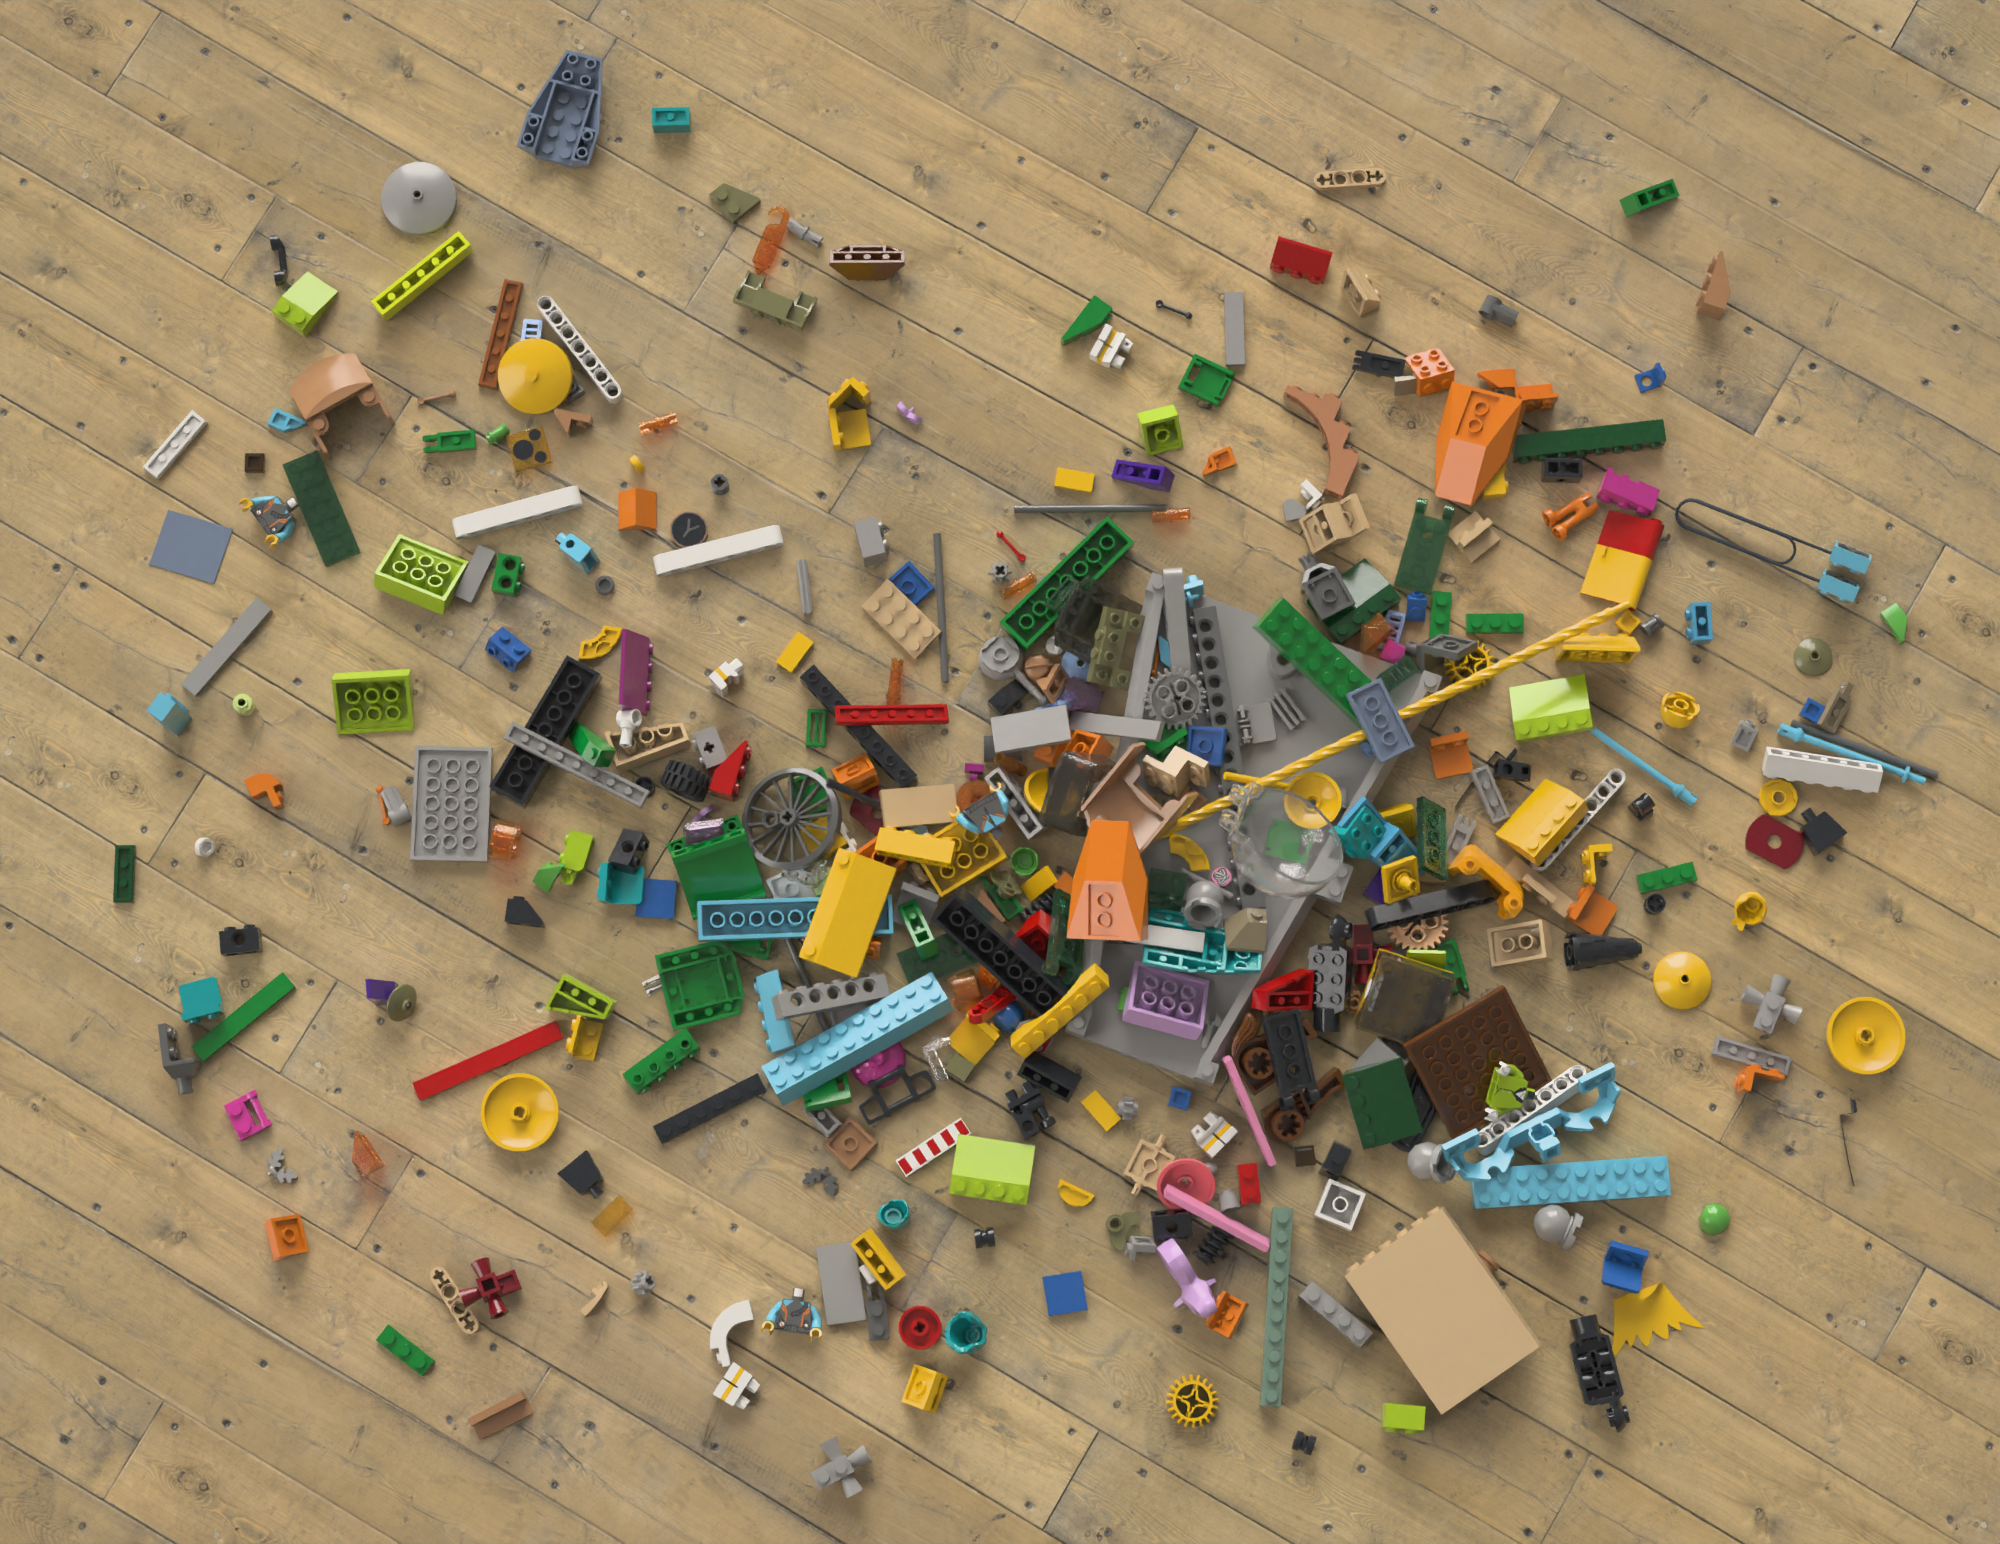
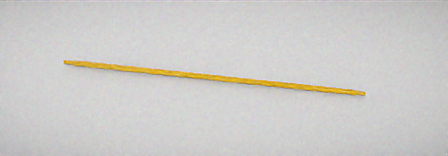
[1159,600,1631,841]

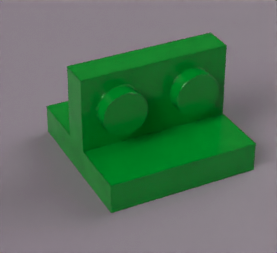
[1142,723,1188,763]

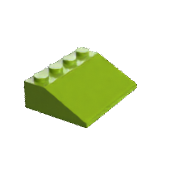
[374,534,468,615]
[331,669,414,735]
[1509,674,1595,744]
[949,1134,1035,1205]

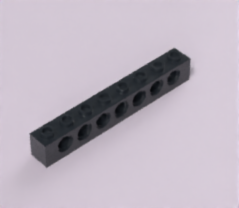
[800,664,918,788]

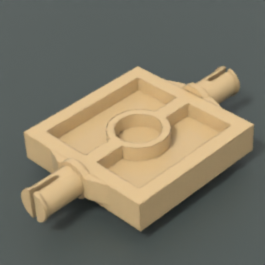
[1123,1134,1176,1197]

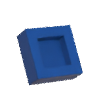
[1799,698,1825,724]
[1168,1086,1192,1111]

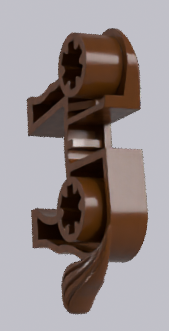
[1230,1012,1345,1143]

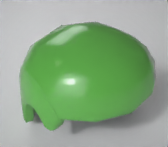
[1010,847,1040,876]
[1698,1203,1730,1236]

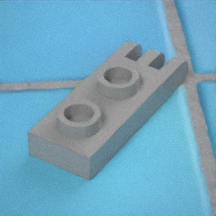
[1438,813,1477,865]

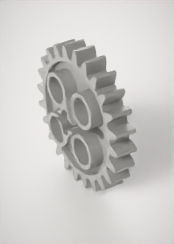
[1143,667,1206,730]

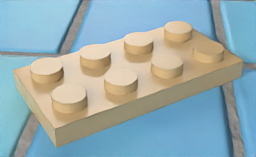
[862,579,942,659]

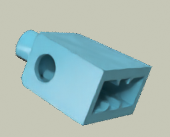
[555,533,600,574]

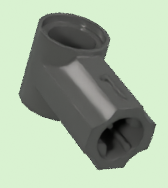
[1479,295,1519,328]

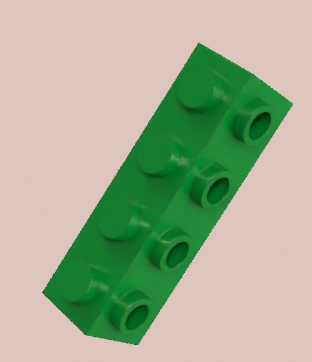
[623,1028,700,1094]

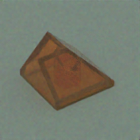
[1360,612,1396,655]
[352,1130,385,1177]

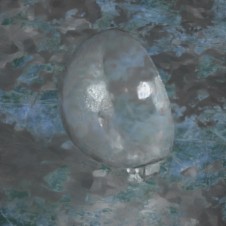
[1219,781,1344,899]

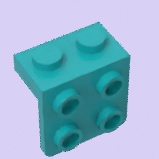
[1330,806,1386,860]
[596,863,645,905]
[179,977,225,1025]

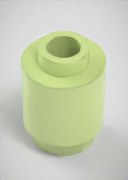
[233,694,255,716]

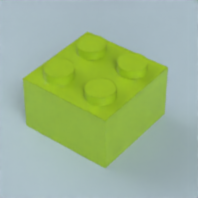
[1380,1403,1426,1435]

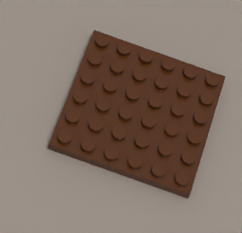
[1403,985,1552,1140]

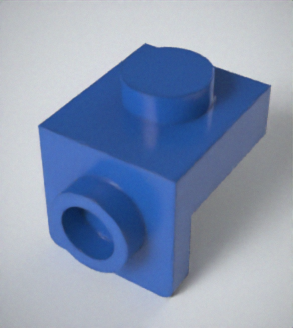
[1405,591,1427,622]

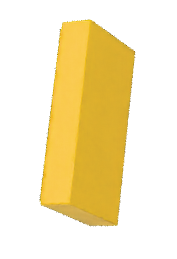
[1054,467,1095,494]
[776,631,814,674]
[1021,865,1058,902]
[1081,1090,1121,1132]

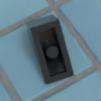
[988,679,1029,716]
[504,896,546,928]

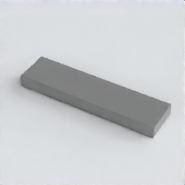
[1224,292,1245,366]
[1711,1036,1792,1077]

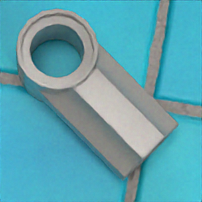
[380,786,412,827]

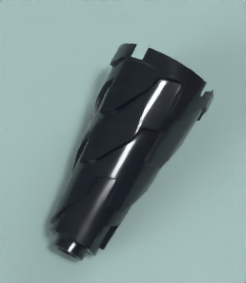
[1563,932,1642,971]

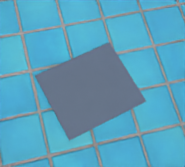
[149,510,233,584]

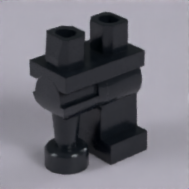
[1005,1081,1057,1141]

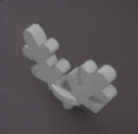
[267,1148,298,1183]

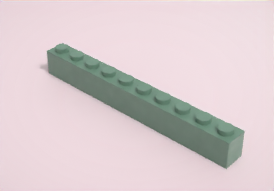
[1259,1207,1293,1407]

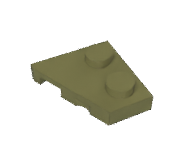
[709,183,761,224]

